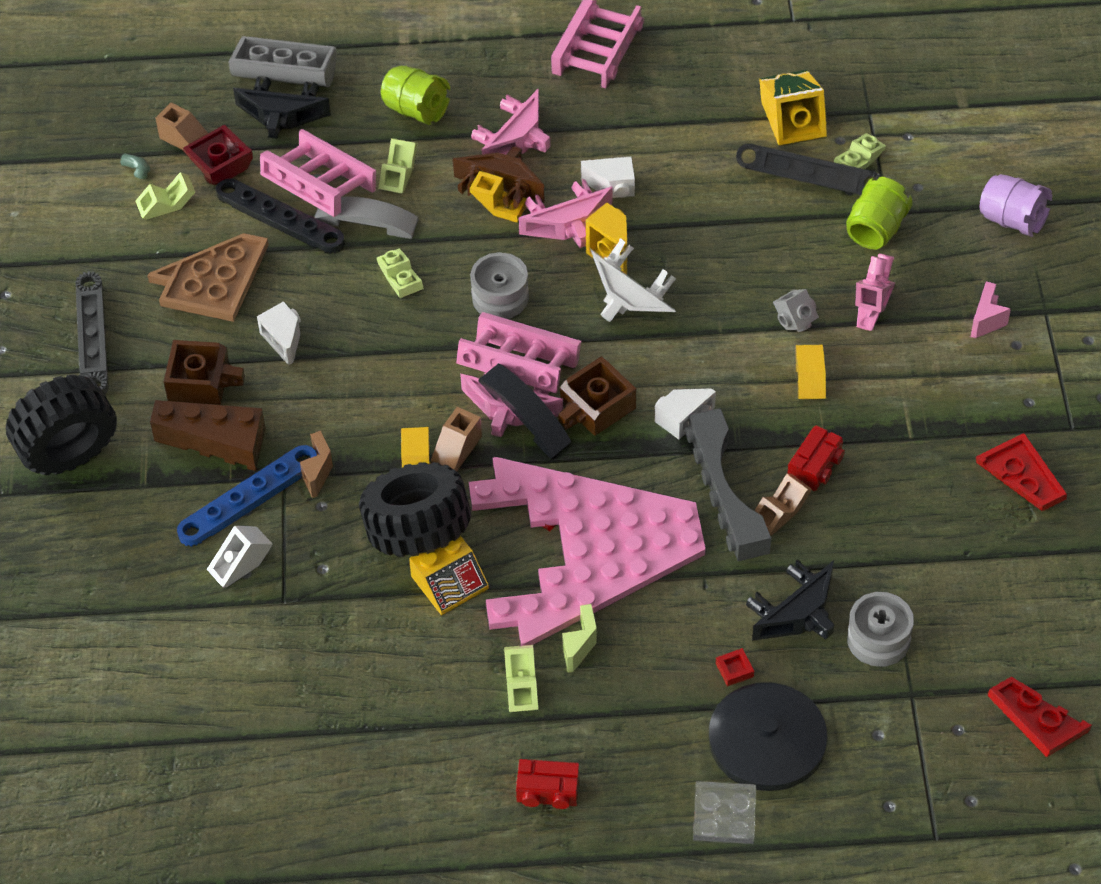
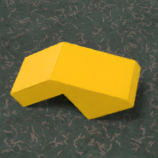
[470,171,527,223]
[796,345,826,399]
[401,427,430,467]

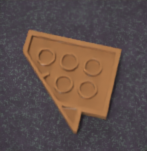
[148,233,269,322]

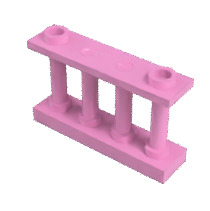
[551,0,644,88]
[260,129,376,217]
[456,312,581,393]

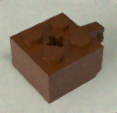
[163,340,245,405]
[558,356,636,436]

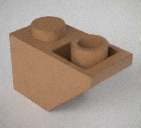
[156,103,208,150]
[430,407,482,471]

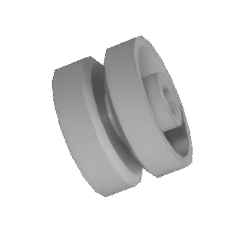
[470,252,529,319]
[847,592,914,667]

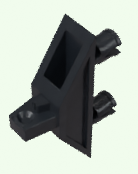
[233,76,331,139]
[746,559,834,641]

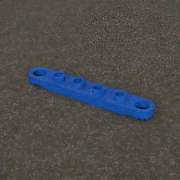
[177,445,317,547]

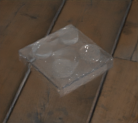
[693,781,756,844]

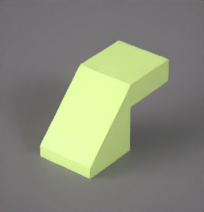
[378,138,417,193]
[136,172,195,220]
[562,604,597,673]
[504,645,538,712]

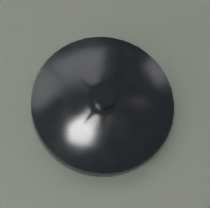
[709,682,827,791]

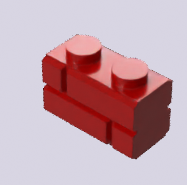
[787,425,845,491]
[516,759,579,809]

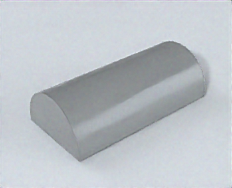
[229,36,336,87]

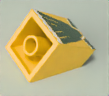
[760,70,827,145]

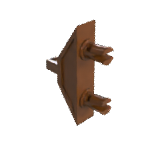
[453,146,545,209]

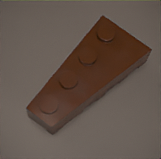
[150,400,266,471]

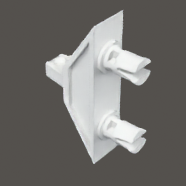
[590,238,676,322]

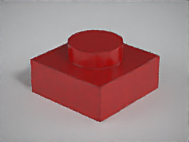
[716,648,754,687]

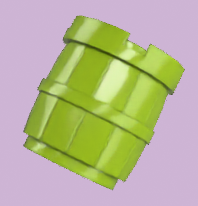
[381,65,450,125]
[846,177,913,249]

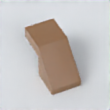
[300,431,333,498]
[755,474,812,536]

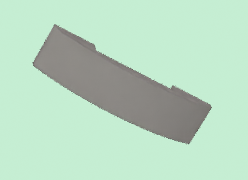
[314,197,418,239]

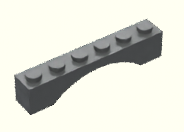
[685,408,771,561]

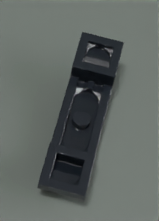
[478,363,571,459]

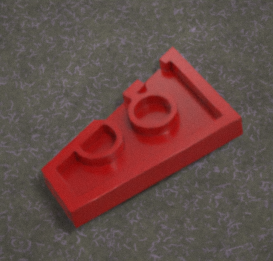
[976,433,1067,511]
[987,677,1092,757]

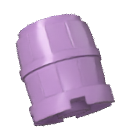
[979,174,1052,237]

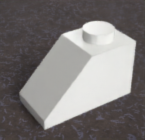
[581,157,635,198]
[257,302,301,365]
[655,389,716,439]
[207,526,273,587]

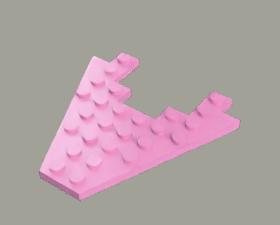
[469,457,705,646]

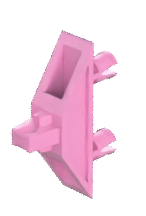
[471,89,550,155]
[519,179,613,248]
[855,254,895,331]
[460,372,563,437]

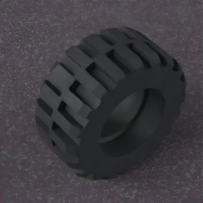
[5,374,117,475]
[359,462,471,557]

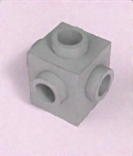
[773,289,819,332]

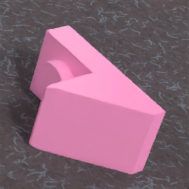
[971,282,1011,338]

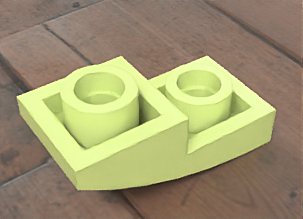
[834,133,886,169]
[377,248,424,298]

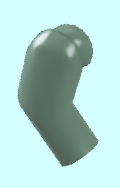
[121,153,151,180]

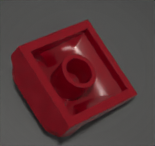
[183,125,253,185]

